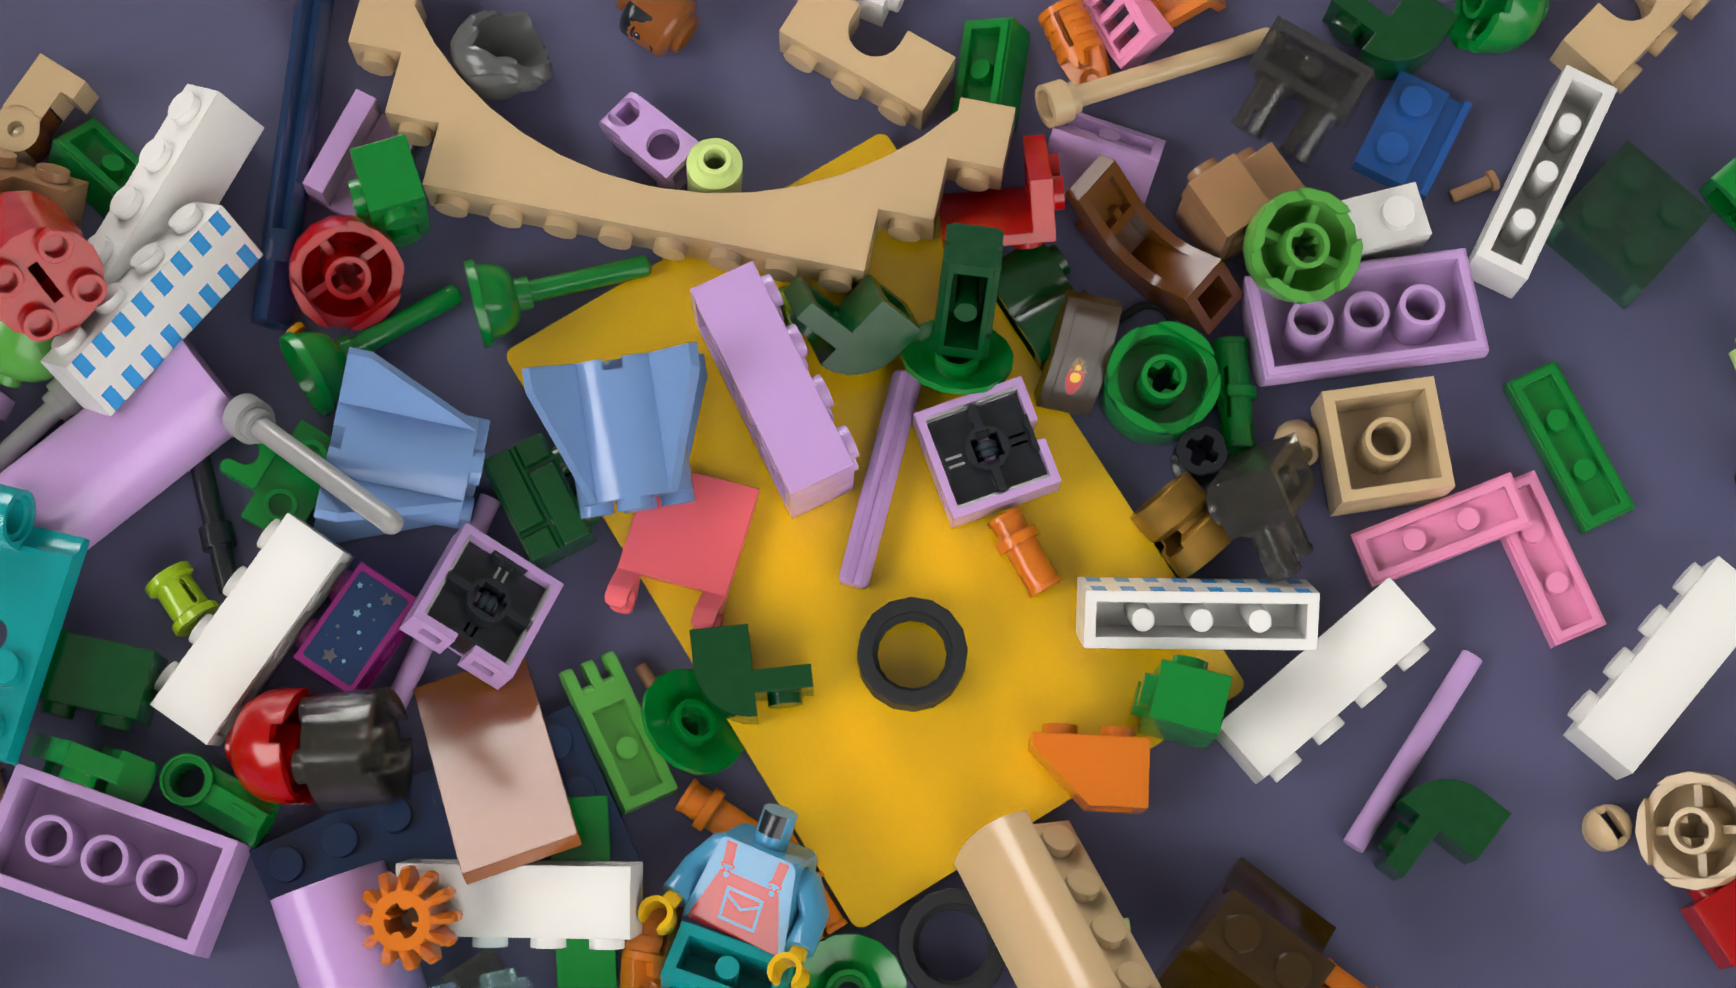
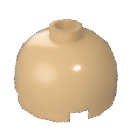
[1635,771,1736,890]

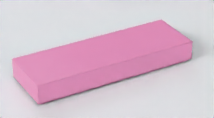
[1500,470,1607,649]
[1350,472,1533,589]

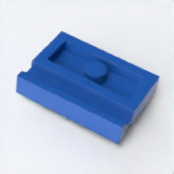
[1350,71,1472,203]

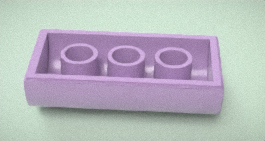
[1241,248,1489,387]
[0,337,233,550]
[270,860,428,988]

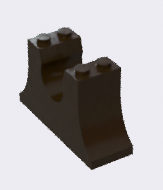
[1154,857,1336,988]

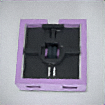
[912,376,1062,529]
[399,523,564,690]

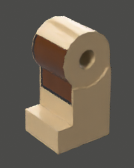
[0,53,100,166]

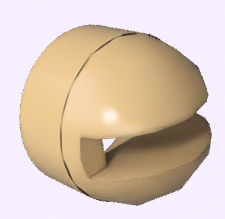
[1273,419,1319,468]
[1582,804,1633,852]

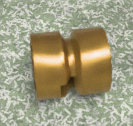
[1130,471,1238,578]

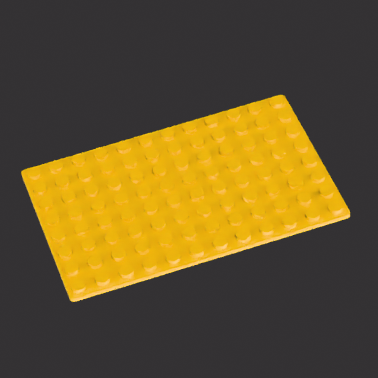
[507,134,1244,928]

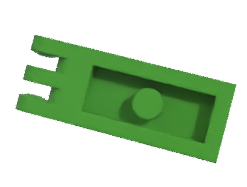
[559,651,678,816]

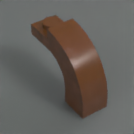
[1065,154,1244,335]

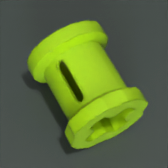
[145,561,220,637]

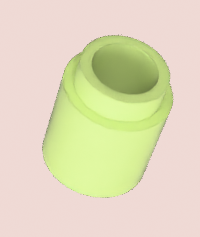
[686,138,743,193]

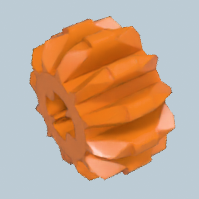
[356,865,463,971]

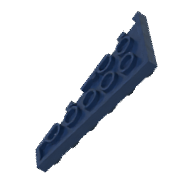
[249,704,642,903]

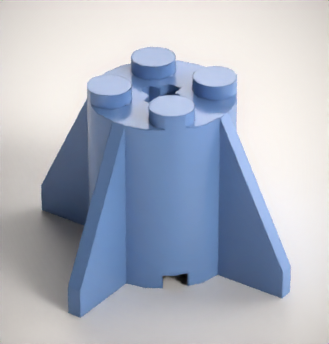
[522,342,707,519]
[314,347,490,543]

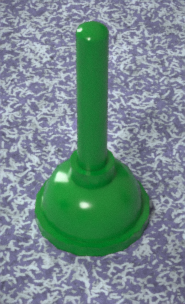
[463,254,652,349]
[279,284,462,416]

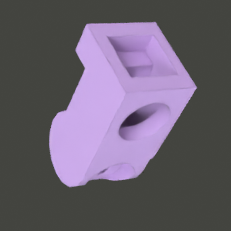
[599,92,699,190]

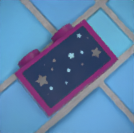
[293,562,417,704]

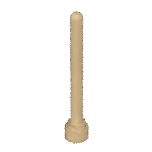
[1035,27,1277,128]

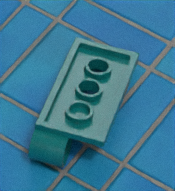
[0,484,90,766]

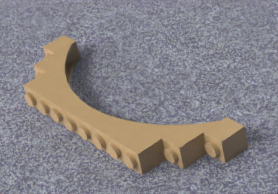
[348,0,1016,293]

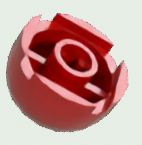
[289,215,404,331]
[225,688,334,804]

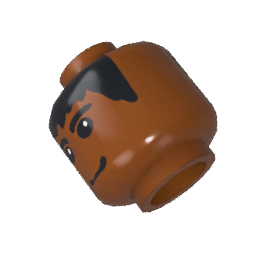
[616,0,701,57]

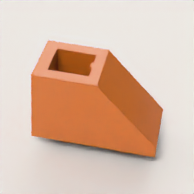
[1028,723,1150,814]

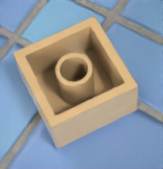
[1310,376,1455,517]

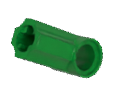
[160,753,282,848]

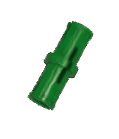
[1212,336,1257,454]

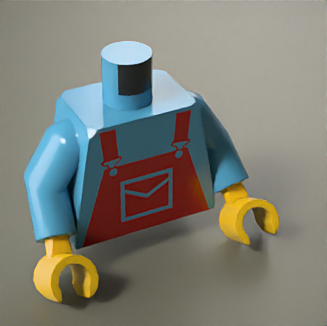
[638,803,830,988]

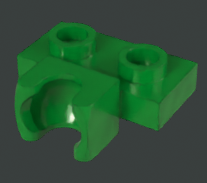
[219,419,331,531]
[28,733,159,806]

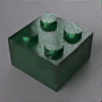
[1545,140,1714,310]

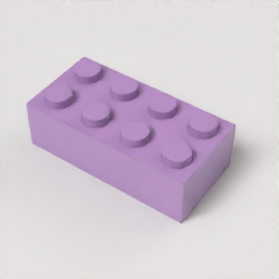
[690,261,859,519]
[0,763,252,959]

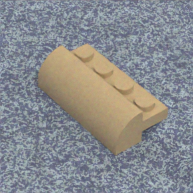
[954,810,1162,988]

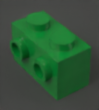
[347,134,431,248]
[1130,654,1232,750]

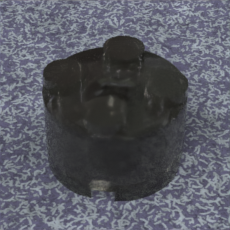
[291,687,413,811]

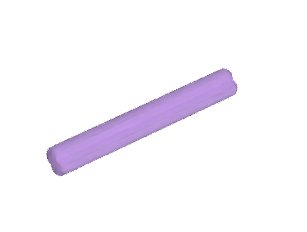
[839,370,922,589]

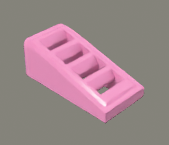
[1083,0,1174,70]

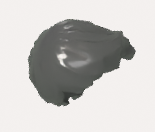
[450,10,554,101]

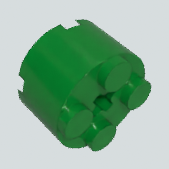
[1099,321,1221,446]

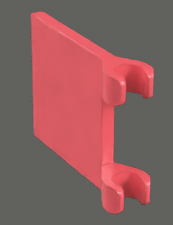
[604,472,761,629]

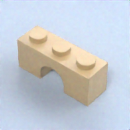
[779,0,956,130]
[1549,0,1710,94]

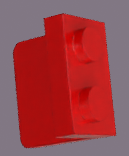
[939,134,1065,249]

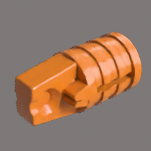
[1038,0,1113,85]
[619,906,684,988]

